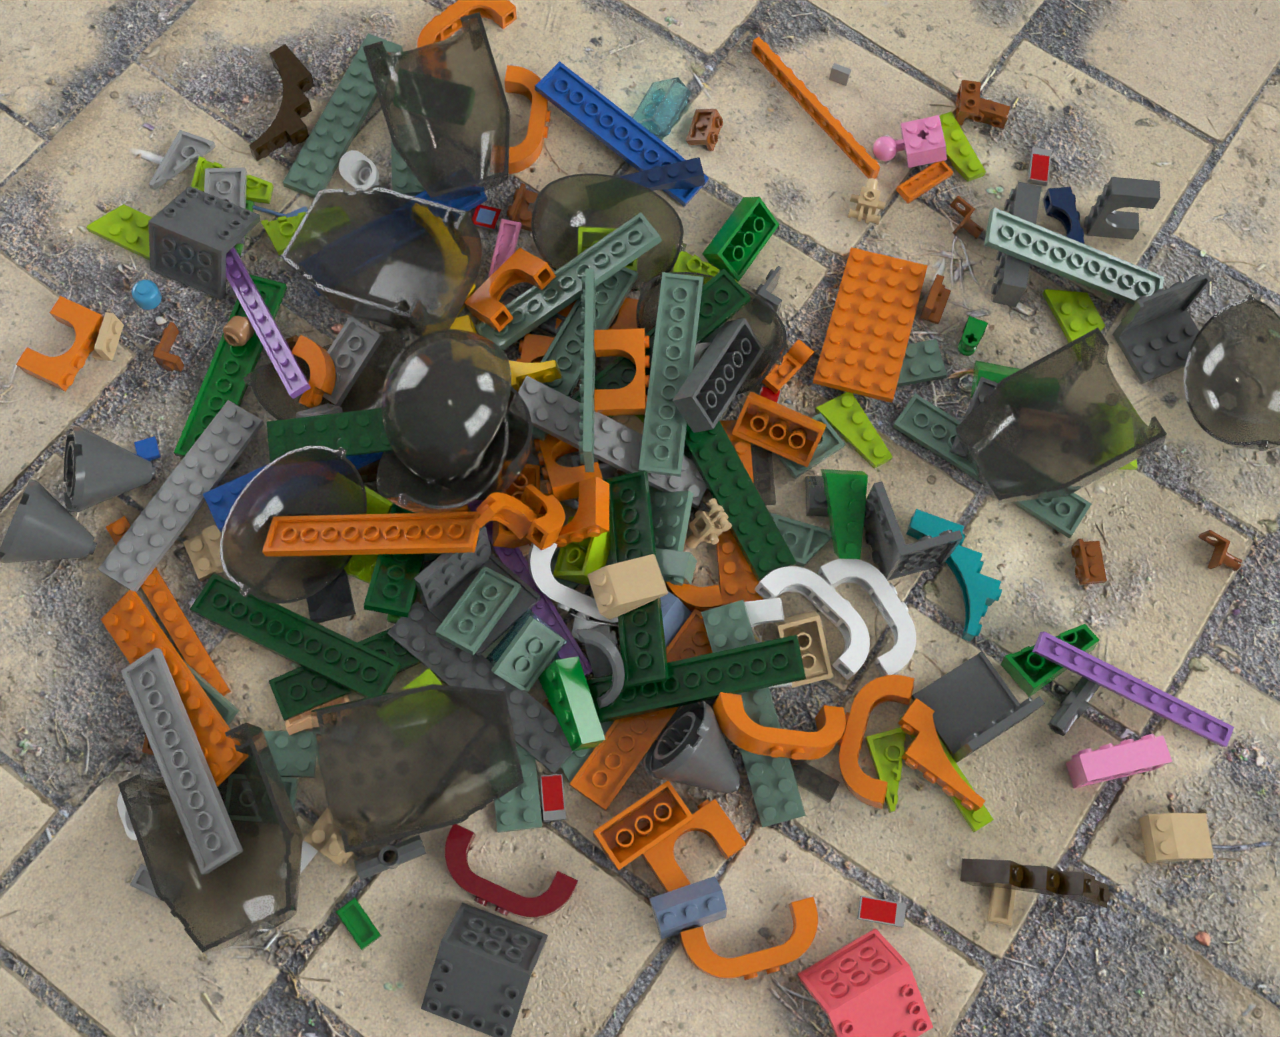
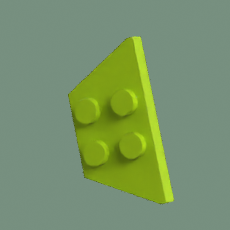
[86,204,152,260]
[1042,289,1106,357]

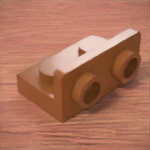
[955,80,981,126]
[968,98,1011,129]
[686,109,723,151]
[507,183,545,232]
[920,274,951,324]
[1071,539,1107,585]

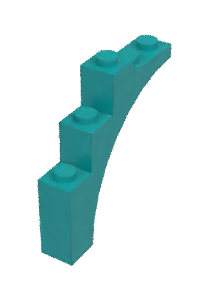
[906,509,1002,641]

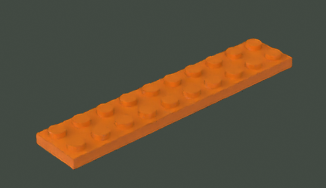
[712,420,764,605]
[262,511,480,557]
[100,590,249,787]
[569,608,713,811]

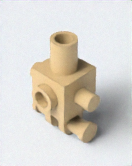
[848,178,886,225]
[686,498,732,549]

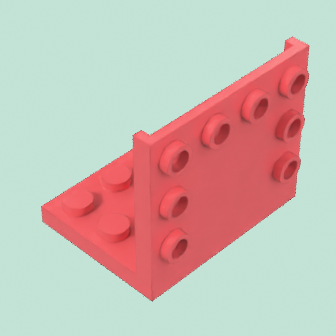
[797,928,933,1037]

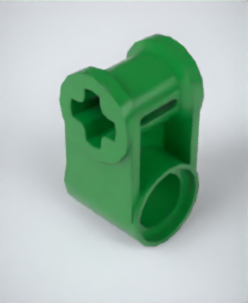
[958,316,988,356]

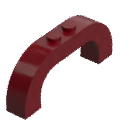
[445,823,578,919]

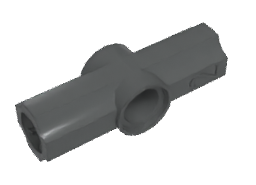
[1048,677,1100,736]
[354,835,426,880]

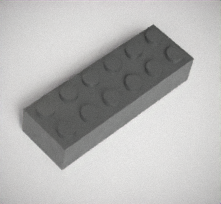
[991,182,1042,307]
[672,318,764,433]

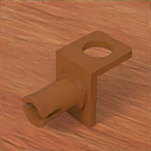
[950,196,984,239]
[1198,530,1242,571]

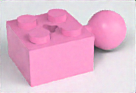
[873,115,947,168]

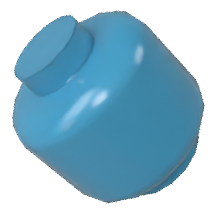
[131,280,162,310]

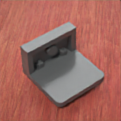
[753,266,782,325]

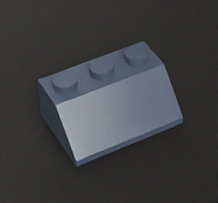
[660,592,691,648]
[649,876,727,940]

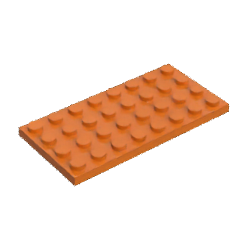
[813,247,928,403]

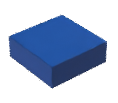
[134,436,161,461]

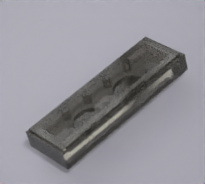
[751,445,776,506]
[790,758,840,803]

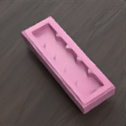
[488,219,521,277]

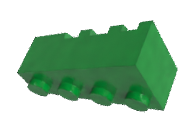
[821,469,868,559]
[1000,624,1100,697]
[538,656,605,752]

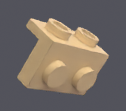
[92,312,124,361]

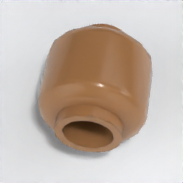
[223,316,255,346]

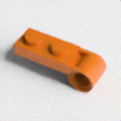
[761,339,815,394]

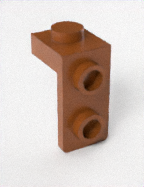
[153,322,184,372]

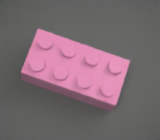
[1066,734,1172,789]

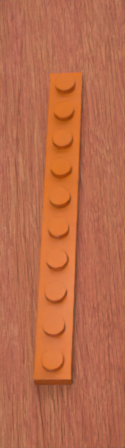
[751,37,880,179]
[106,516,231,696]

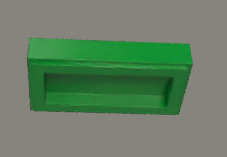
[336,898,382,951]

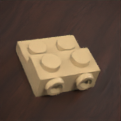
[183,524,241,581]
[303,802,368,867]

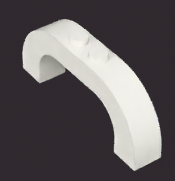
[528,543,618,622]
[817,559,916,676]
[754,566,870,680]

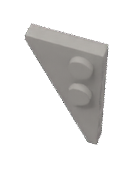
[149,130,215,190]

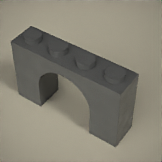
[1084,177,1161,240]

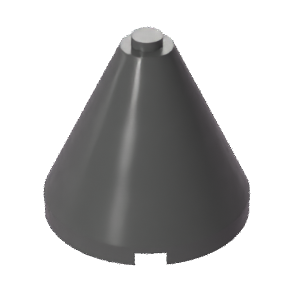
[64,426,156,512]
[0,479,97,563]
[643,701,740,794]

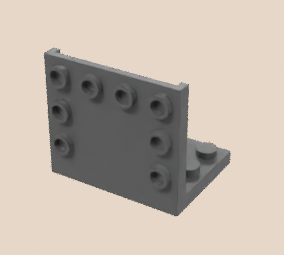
[149,186,260,299]
[1112,273,1213,384]
[864,481,963,581]
[414,525,541,657]
[911,651,1045,763]
[421,903,548,1037]

